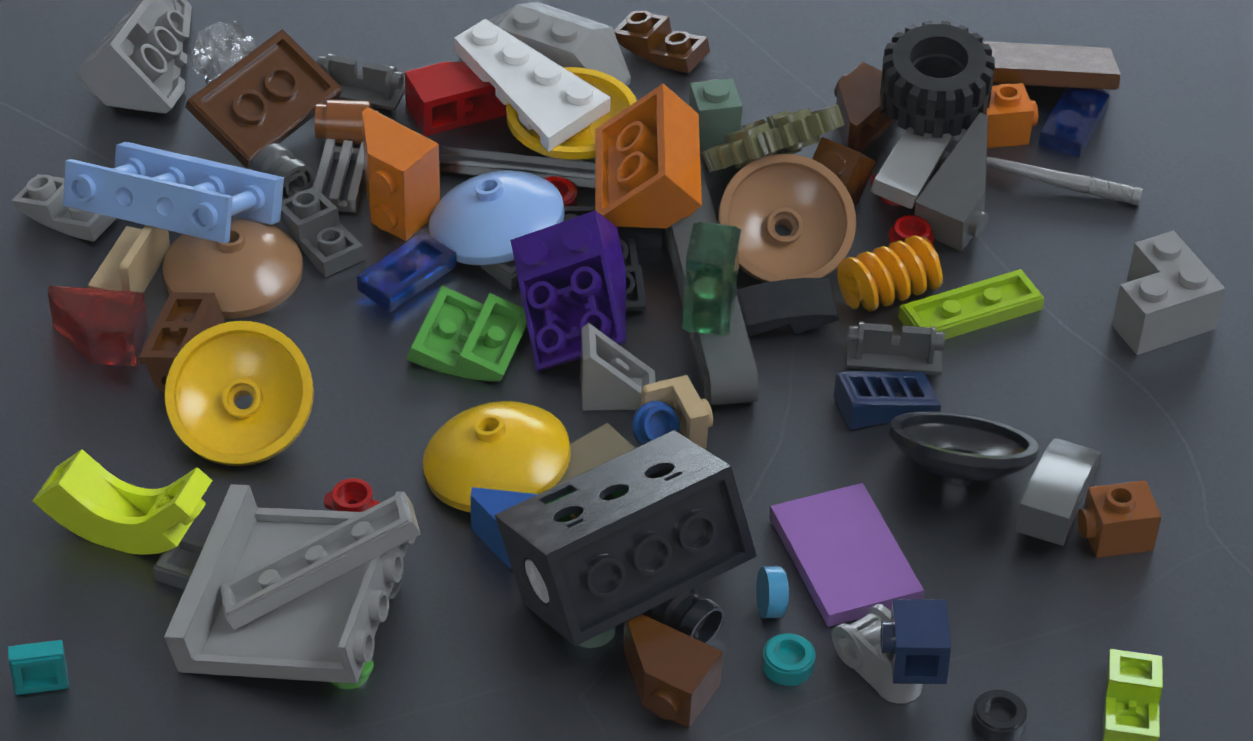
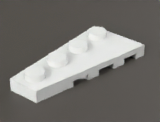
[454,19,611,152]

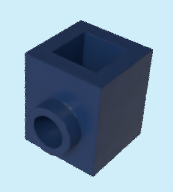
[880,599,951,684]

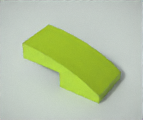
[1102,649,1163,741]

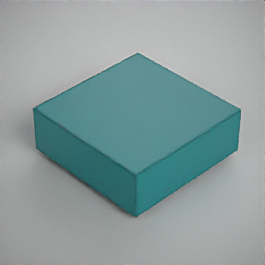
[8,640,69,695]

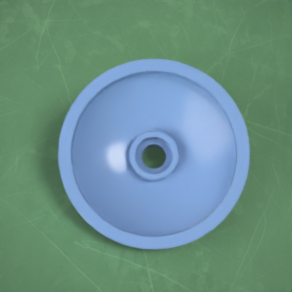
[429,170,565,265]

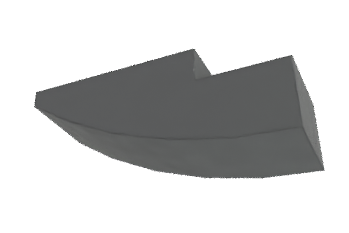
[1015,438,1102,546]

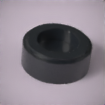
[971,690,1027,741]

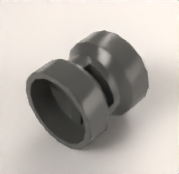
[251,143,314,200]

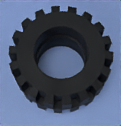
[880,21,995,138]

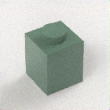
[689,79,743,151]

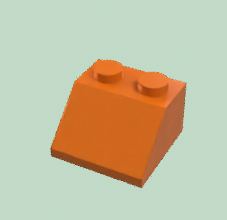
[362,107,440,241]

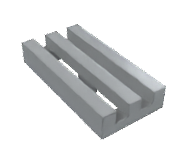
[314,139,365,213]

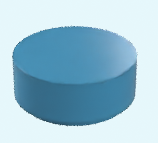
[756,566,789,618]

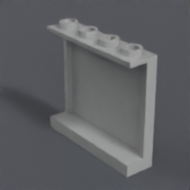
[164,484,416,684]

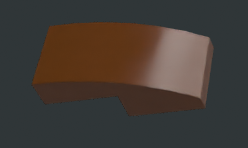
[614,10,710,74]

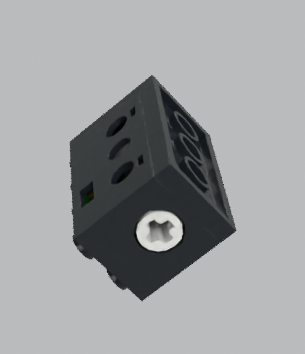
[495,430,757,646]

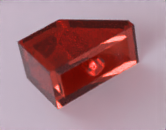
[48,285,148,366]

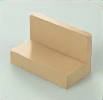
[88,225,170,309]

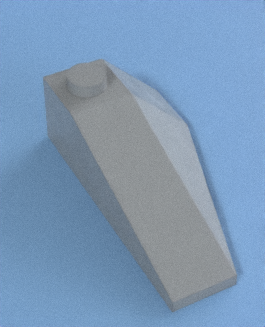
[75,0,192,114]

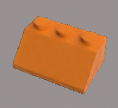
[595,83,702,229]

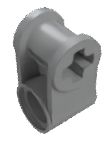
[831,604,923,704]

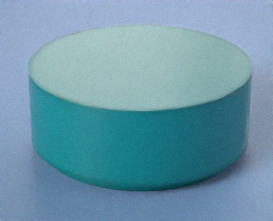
[762,633,816,686]

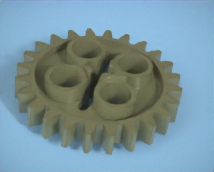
[700,104,845,172]

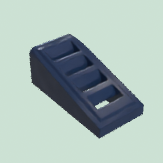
[833,371,941,430]

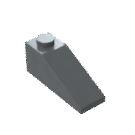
[915,113,988,252]

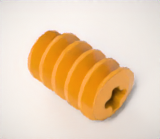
[837,235,943,312]

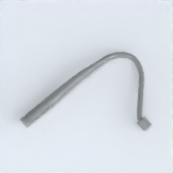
[942,84,1143,206]

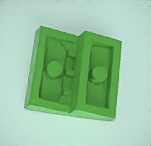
[406,286,527,381]

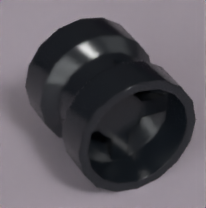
[651,587,725,644]

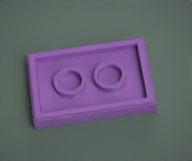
[769,483,924,627]

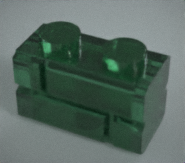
[682,222,741,336]

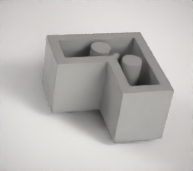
[1112,230,1225,355]

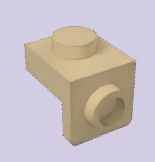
[641,375,713,449]

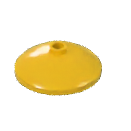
[506,67,637,161]
[165,321,314,466]
[423,401,571,512]

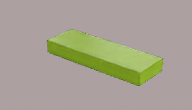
[898,269,1044,340]

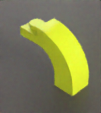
[32,449,213,555]

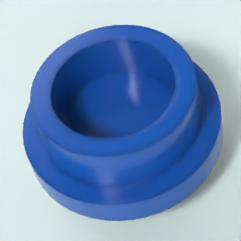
[632,401,680,445]

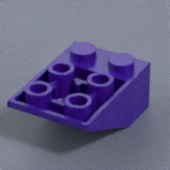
[510,210,626,372]

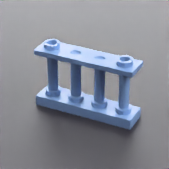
[63,142,284,244]

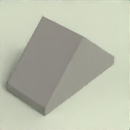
[580,323,656,411]

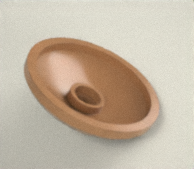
[718,154,856,283]
[162,217,303,319]

